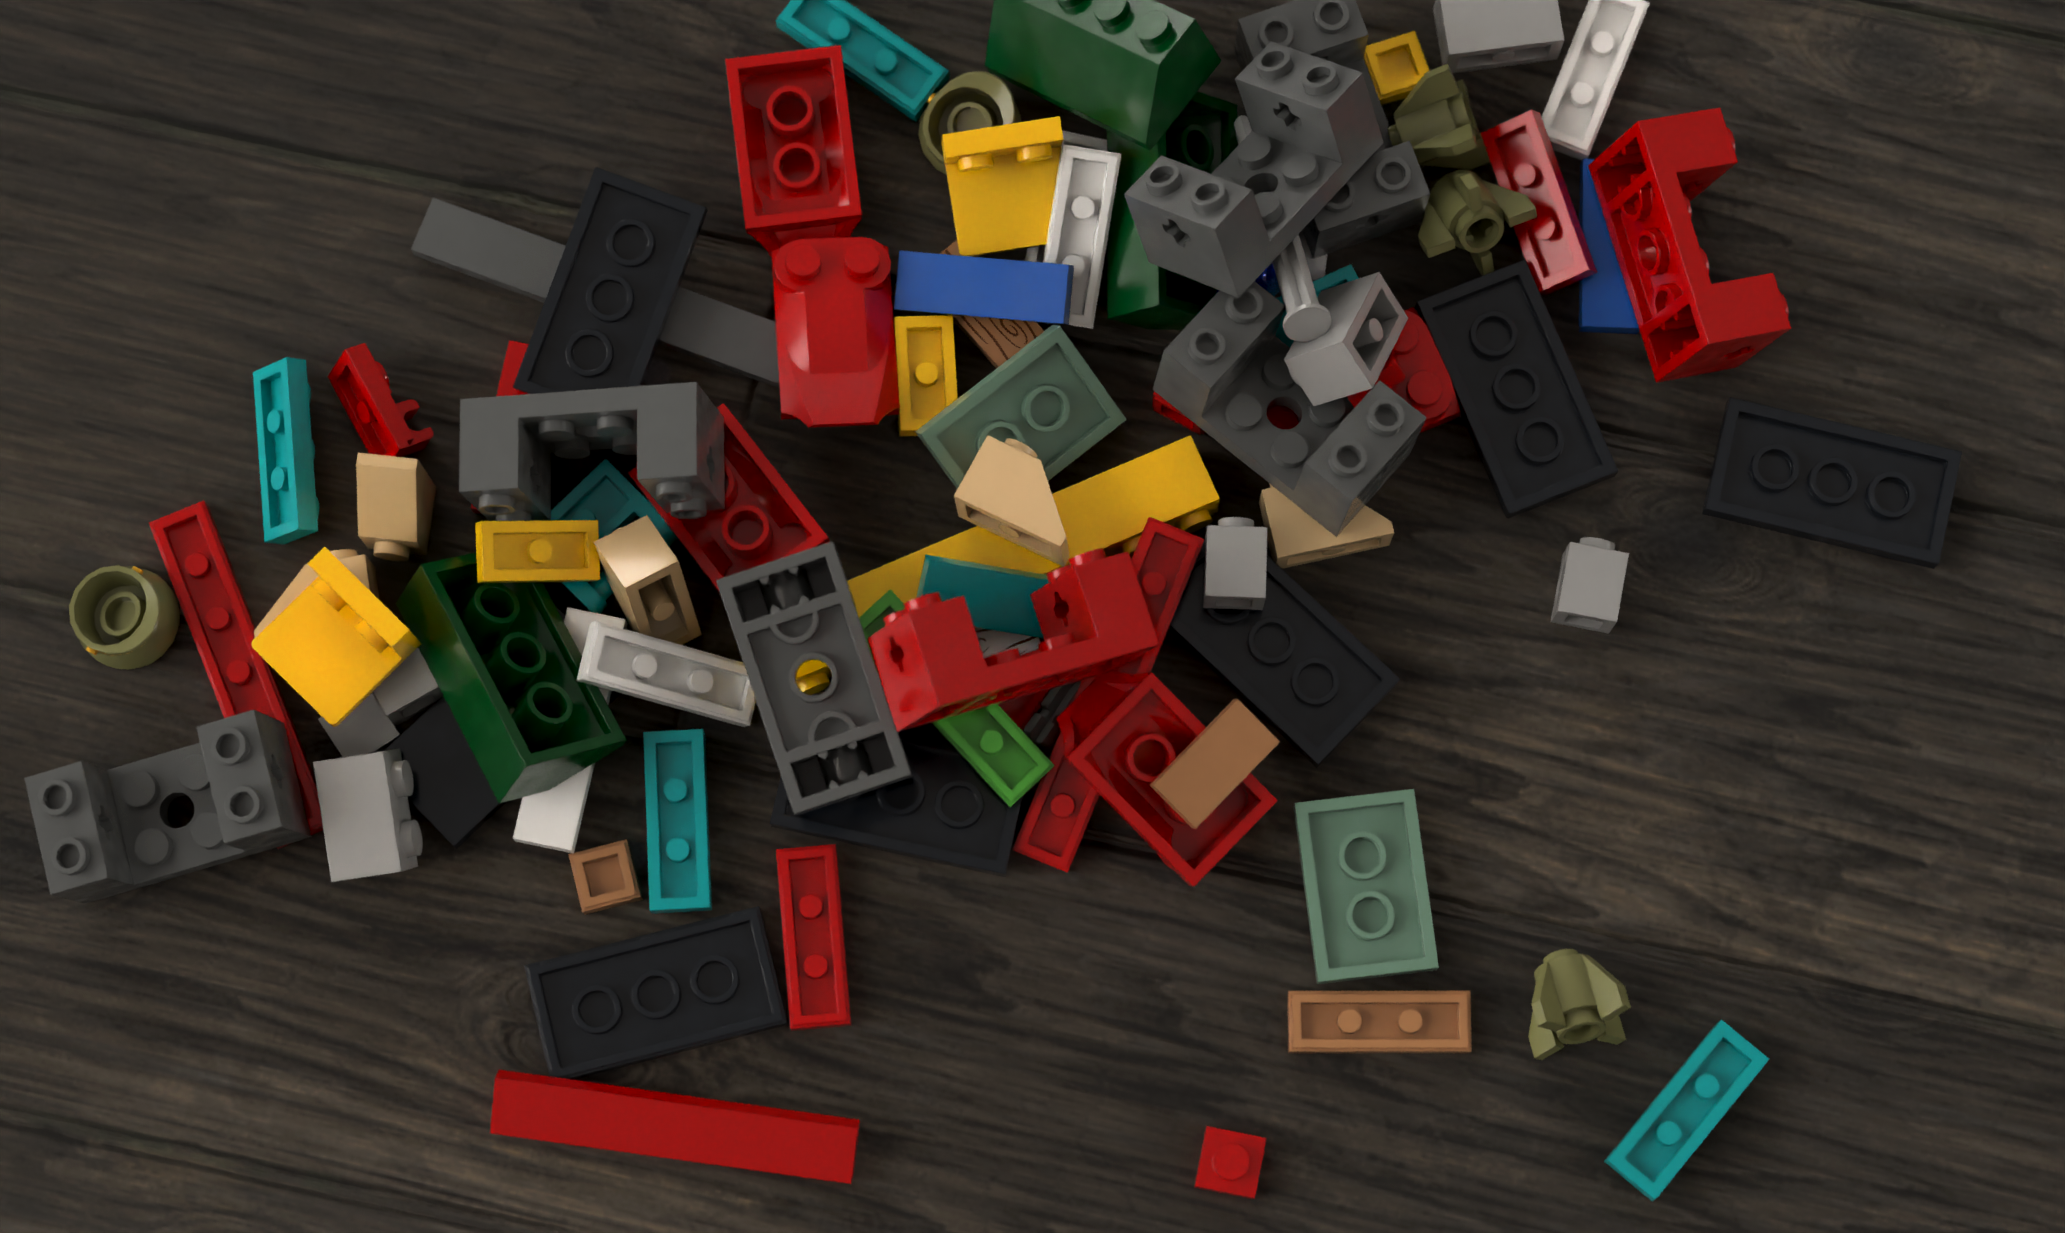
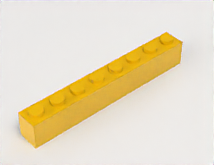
[796,435,1220,695]

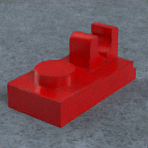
[327,343,434,457]

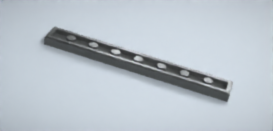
[411,197,779,388]

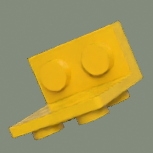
[941,116,1064,257]
[251,547,421,727]

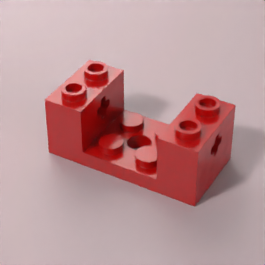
[1588,107,1791,383]
[867,548,1159,732]

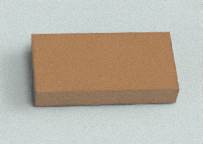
[1150,699,1280,828]

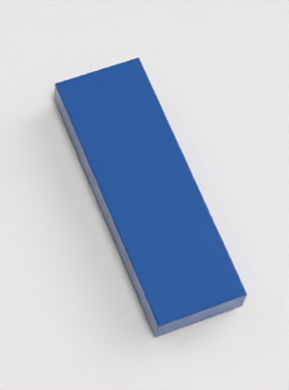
[1579,158,1639,334]
[894,251,1074,325]

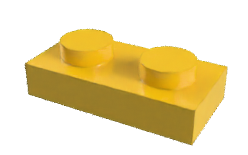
[894,315,958,436]
[475,520,600,583]

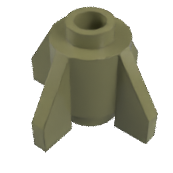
[1388,64,1490,170]
[1418,170,1537,276]
[1528,949,1631,1060]

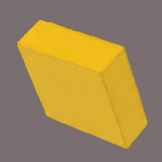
[1363,31,1429,105]

